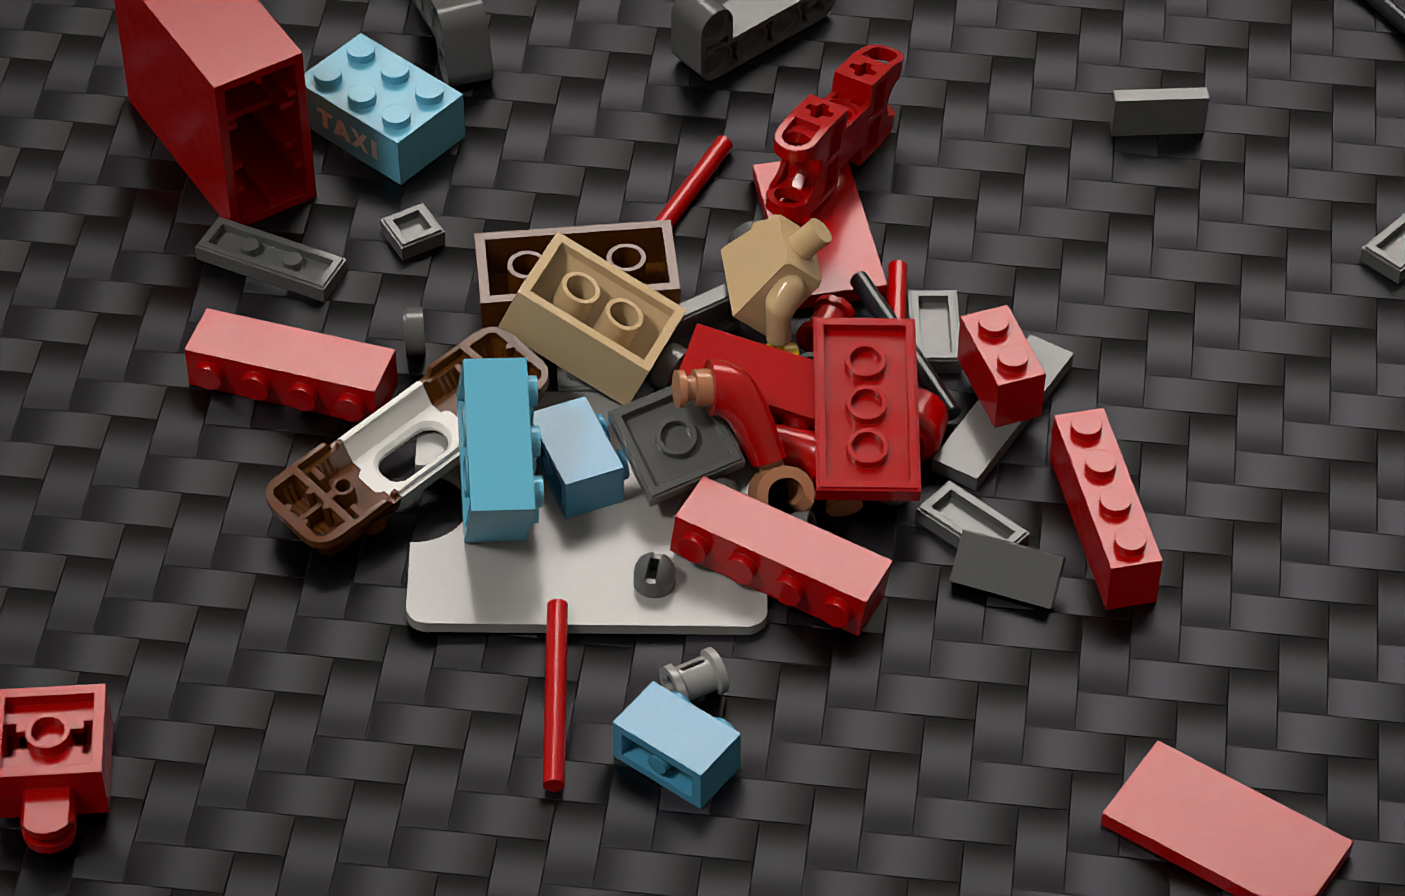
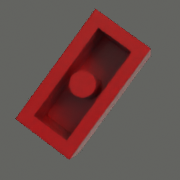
[957,305,1046,428]

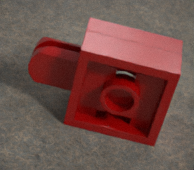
[0,684,113,854]

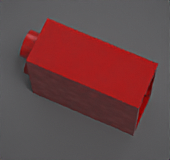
[114,0,317,226]

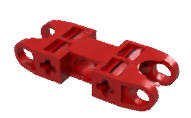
[765,44,904,219]

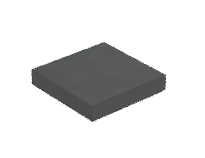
[607,385,745,507]

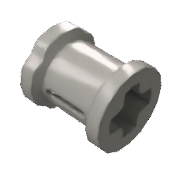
[659,647,729,701]

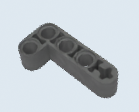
[412,0,494,88]
[671,0,835,81]

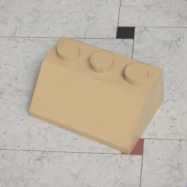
[498,231,686,405]

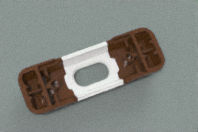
[265,327,550,556]

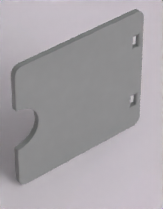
[406,392,768,635]

